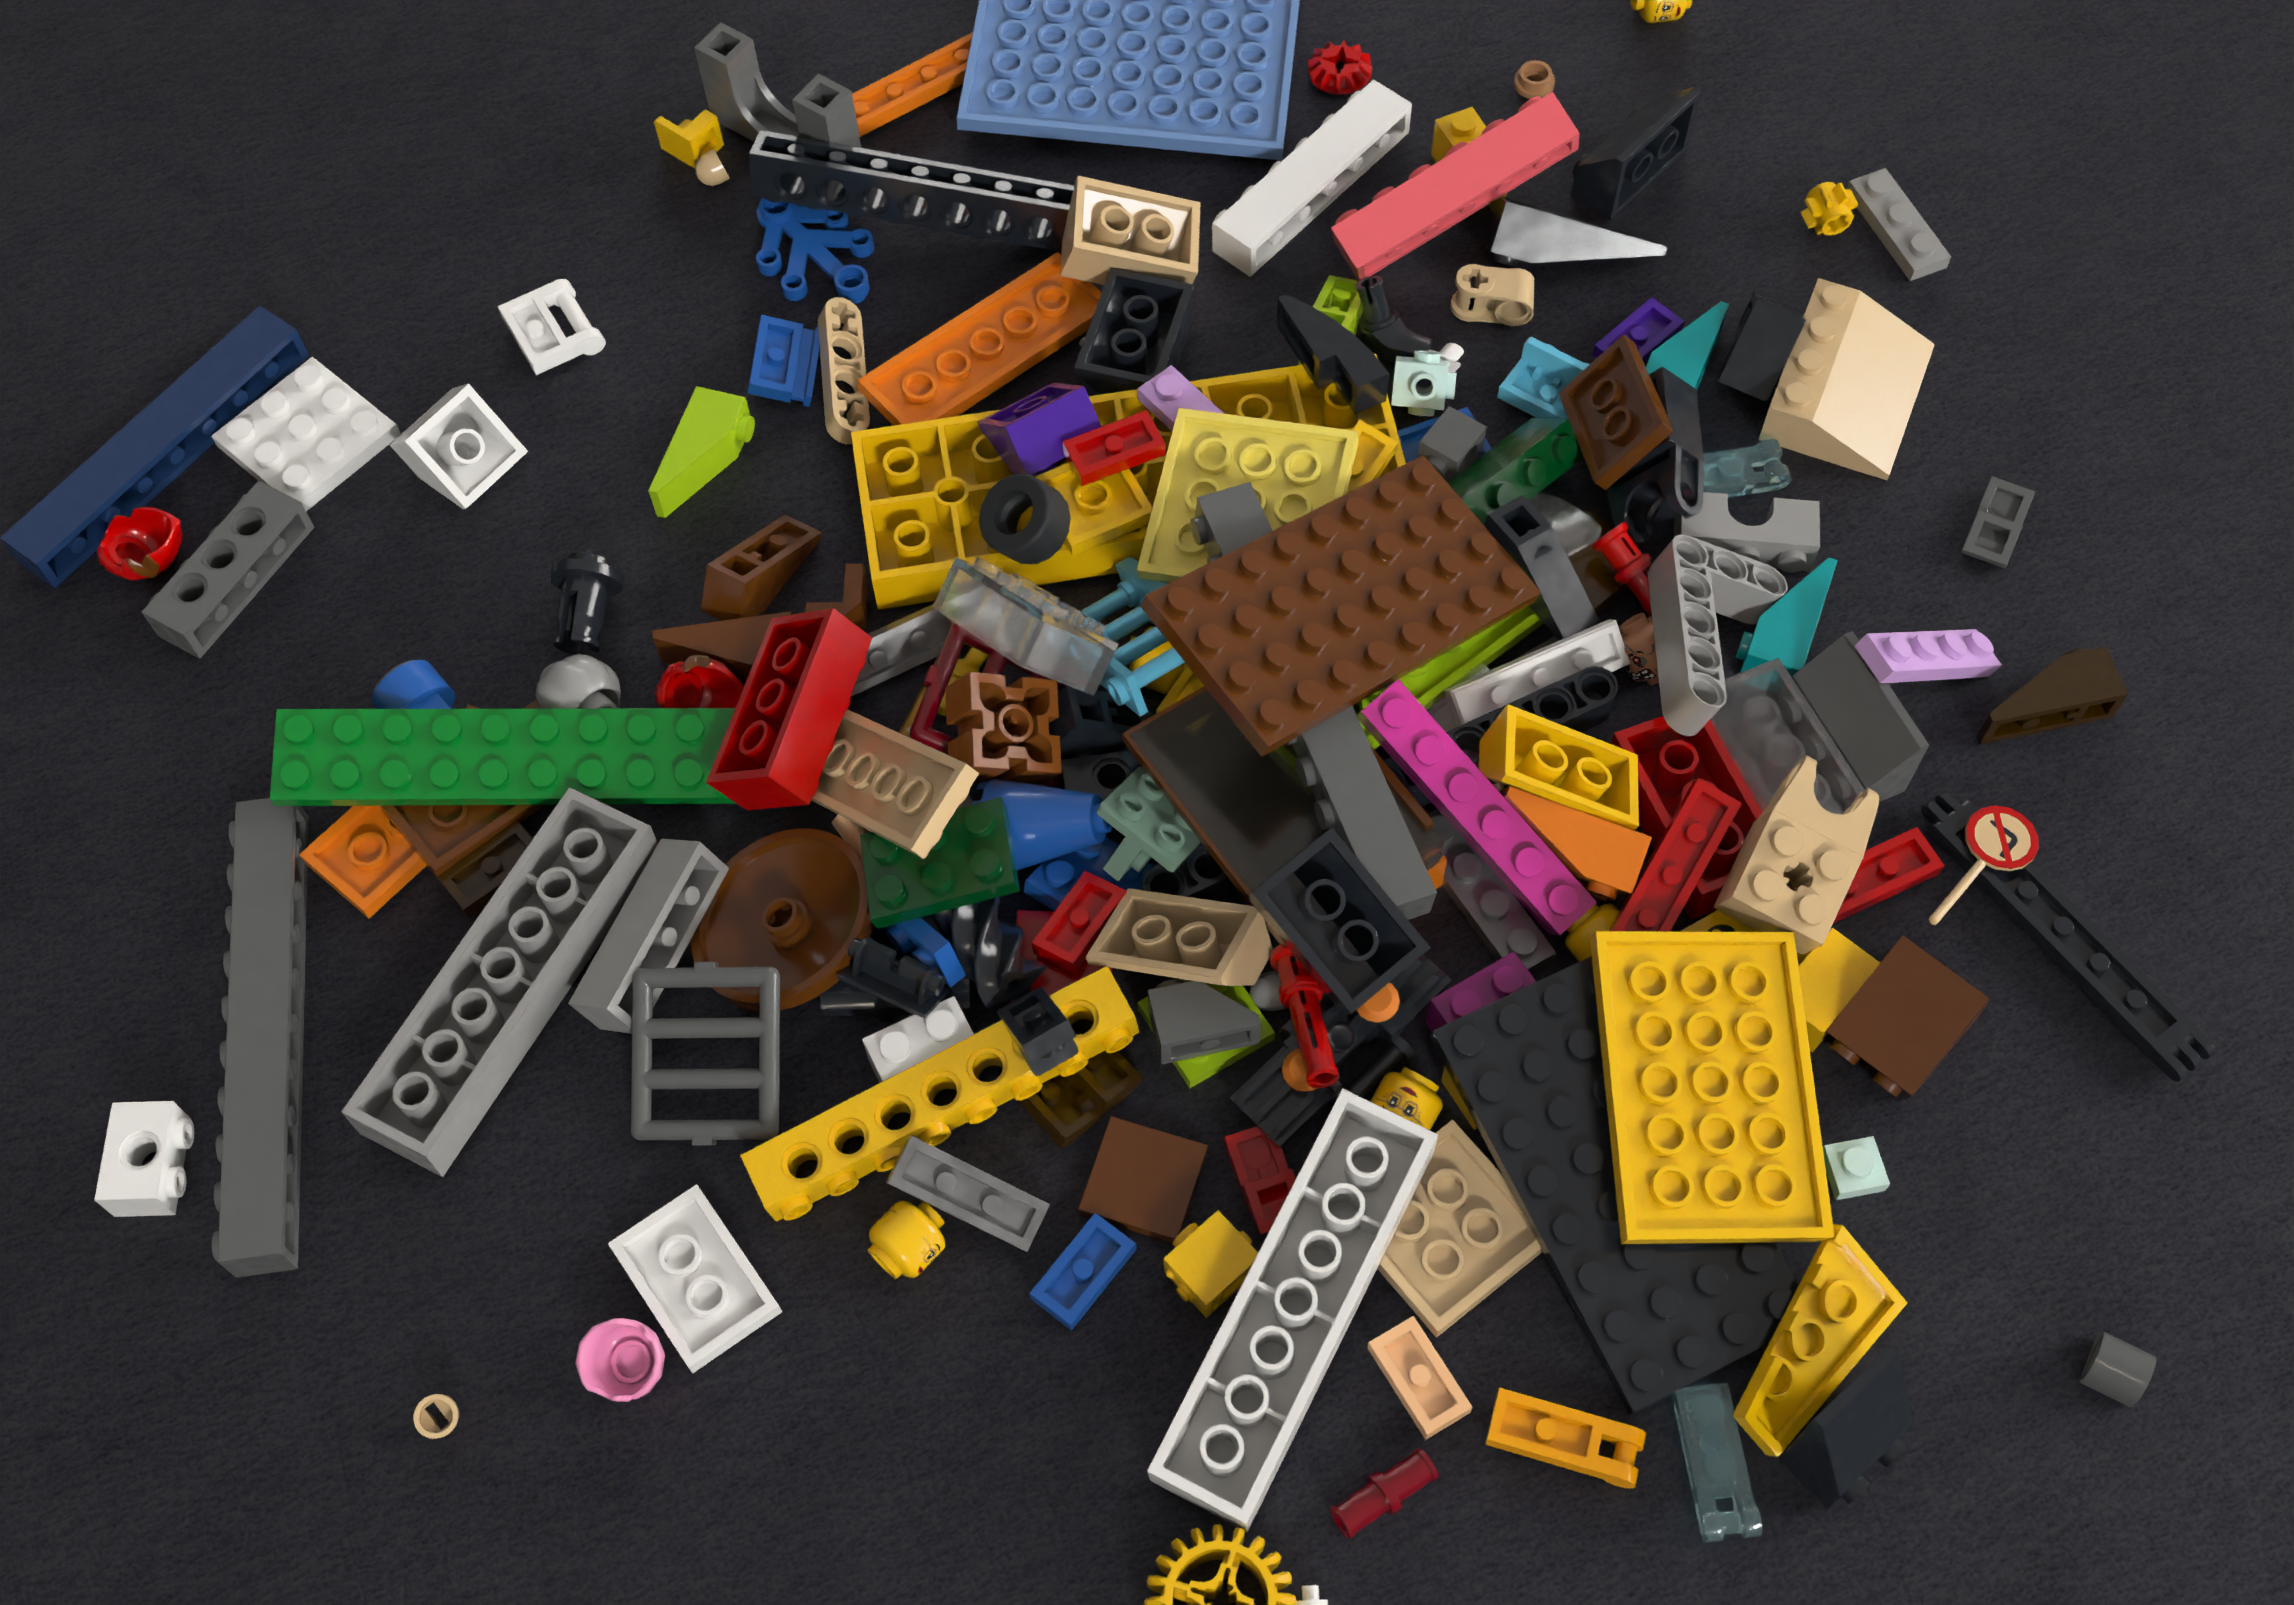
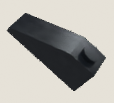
[1049,685,1190,759]

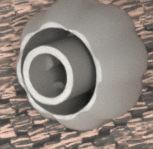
[535,654,621,709]

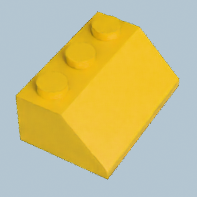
[1479,704,1639,831]

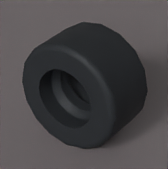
[979,474,1071,564]

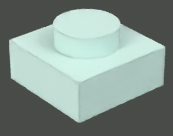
[1823,1136,1890,1200]

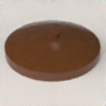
[691,828,874,1012]

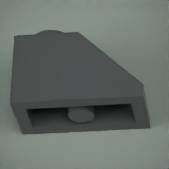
[1148,979,1261,1065]

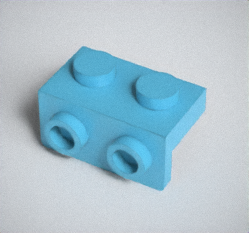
[1497,337,1590,432]

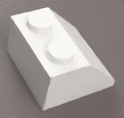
[390,384,528,509]

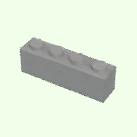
[568,839,729,1034]

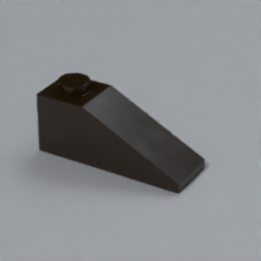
[1976,647,2128,745]

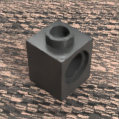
[1418,406,1487,482]

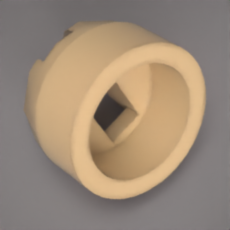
[695,149,730,186]
[413,1394,459,1439]

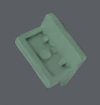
[1096,767,1201,881]

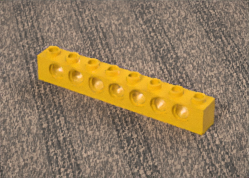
[740,966,1140,1222]

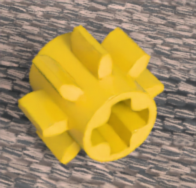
[1801,182,1858,235]

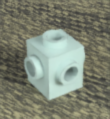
[1391,351,1456,416]

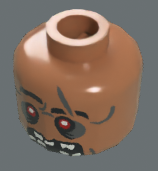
[1620,613,1659,685]

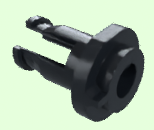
[551,549,624,655]

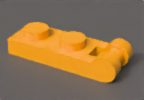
[1485,1387,1646,1488]

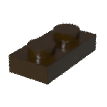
[437,821,533,918]

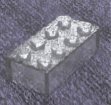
[932,557,1119,696]
[1710,658,1879,817]

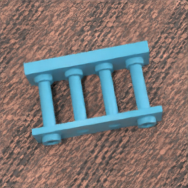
[1039,556,1185,716]

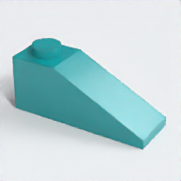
[1646,301,1729,390]
[1735,558,1838,692]

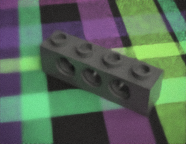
[141,481,314,659]

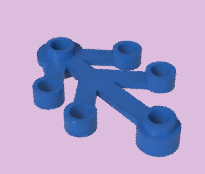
[756,198,874,304]

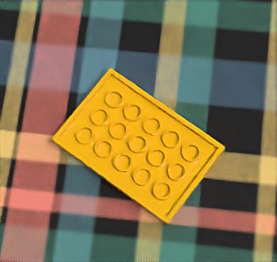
[1590,931,1834,1244]

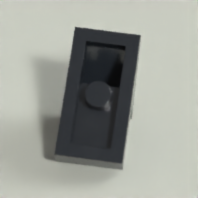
[997,986,1078,1076]

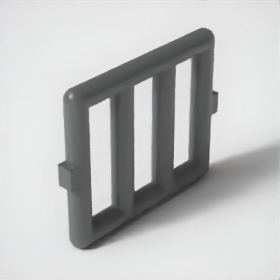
[631,962,780,1145]

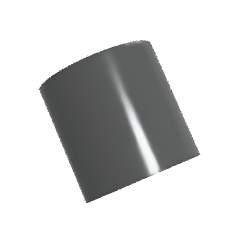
[2079,1331,2156,1408]

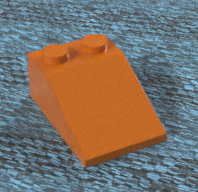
[1499,786,1652,902]

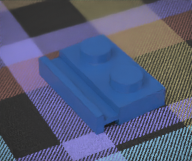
[747,315,820,407]

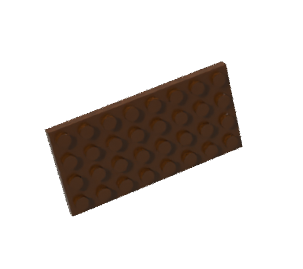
[1140,455,1541,757]

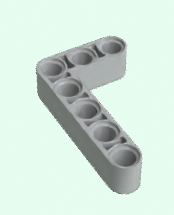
[1647,534,1788,736]

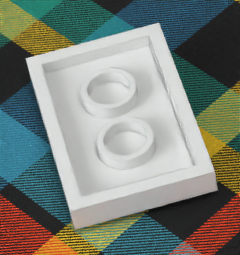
[608,1184,782,1374]

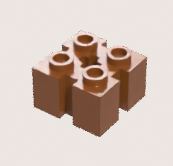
[945,672,1062,785]

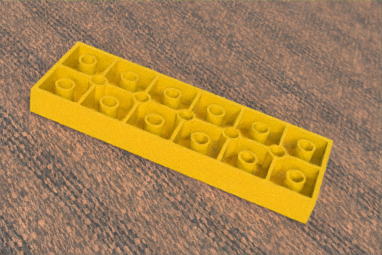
[851,354,1406,610]

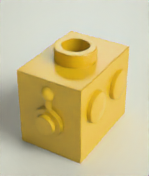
[1163,1210,1258,1318]

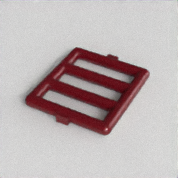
[910,621,1094,788]

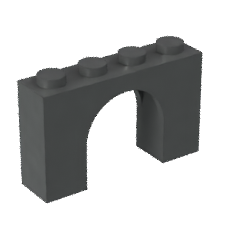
[694,22,861,182]

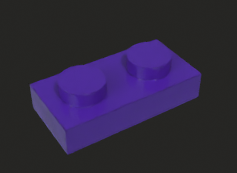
[1592,297,1685,364]

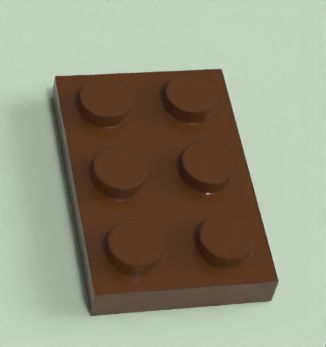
[1558,335,1674,489]

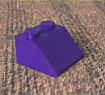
[977,383,1102,477]

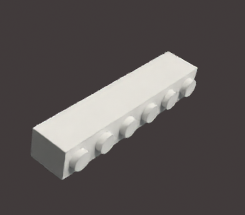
[1212,80,1412,277]

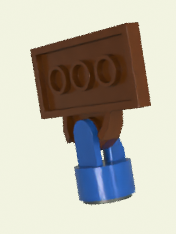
[372,660,546,879]

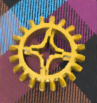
[1144,1524,1296,1605]

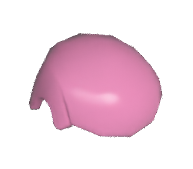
[575,1318,665,1402]

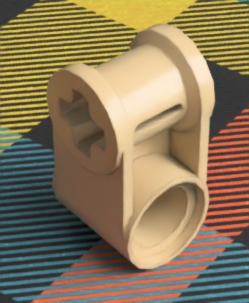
[1450,264,1534,326]

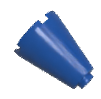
[972,779,1113,871]

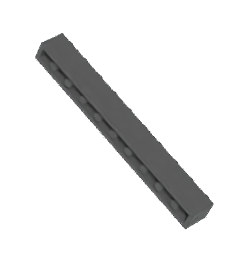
[1190,482,1437,920]
[212,798,309,1278]

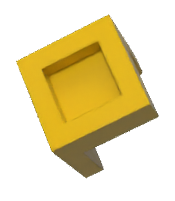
[654,109,724,168]

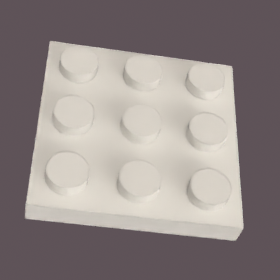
[211,357,401,511]

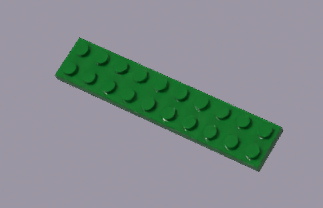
[270,708,737,806]

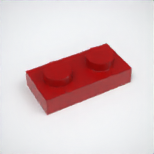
[1062,410,1166,487]
[1031,871,1127,974]

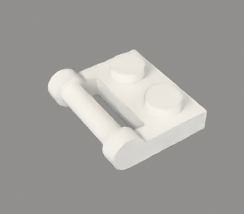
[498,279,606,375]

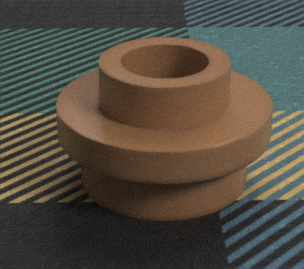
[1514,60,1555,99]

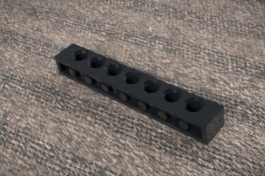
[749,130,1074,253]

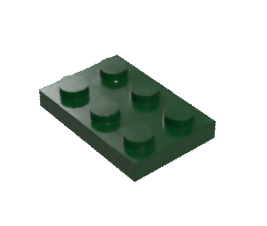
[860,797,1020,929]

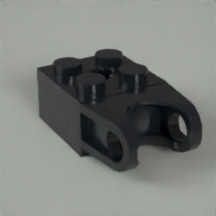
[1606,367,1704,545]

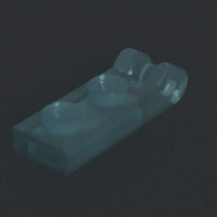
[1667,439,1792,507]
[1671,1382,1762,1543]

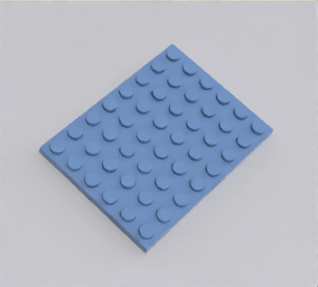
[957,0,1300,160]

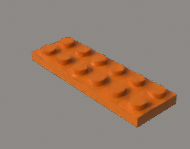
[858,252,1102,426]

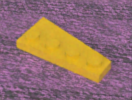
[1732,1224,1907,1457]

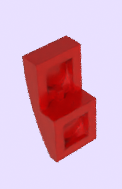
[1222,1126,1296,1235]

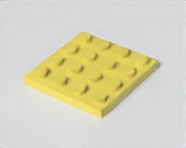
[1137,408,1359,583]

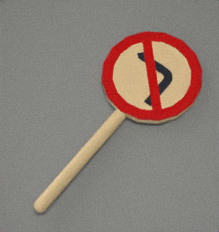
[1929,805,2039,925]

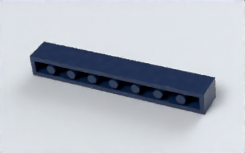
[0,306,309,589]

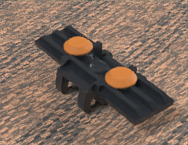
[1230,954,1452,1149]

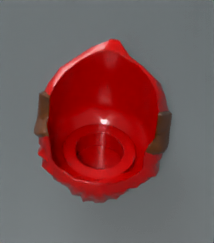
[97,507,183,580]
[654,655,744,708]

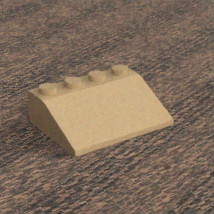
[1759,278,1935,480]

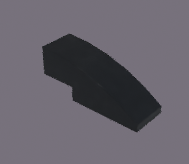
[1276,294,1389,414]

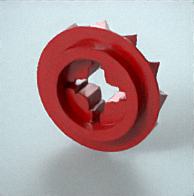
[1308,40,1372,94]

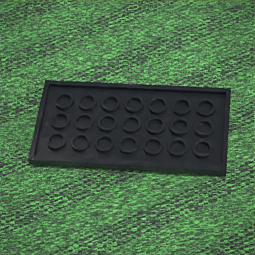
[1429,956,1799,1415]

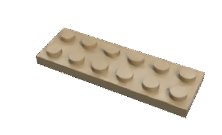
[811,709,979,859]

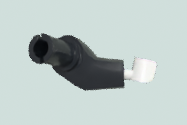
[1355,275,1464,373]

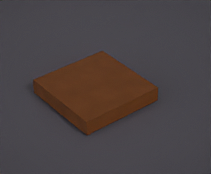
[1078,1116,1208,1244]

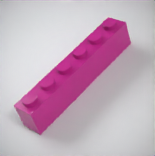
[1357,679,1597,935]

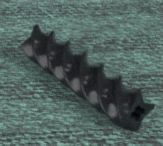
[932,897,1047,1008]

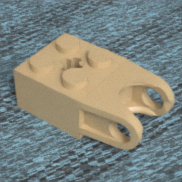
[1713,755,1879,954]

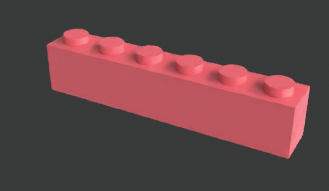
[1331,92,1580,281]

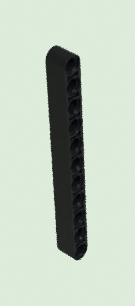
[1143,666,1618,901]

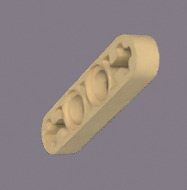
[818,297,870,444]

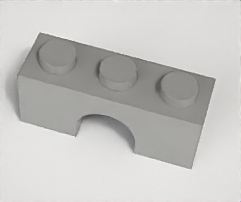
[1674,492,1820,573]

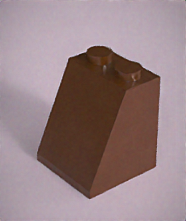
[1826,935,1989,1098]

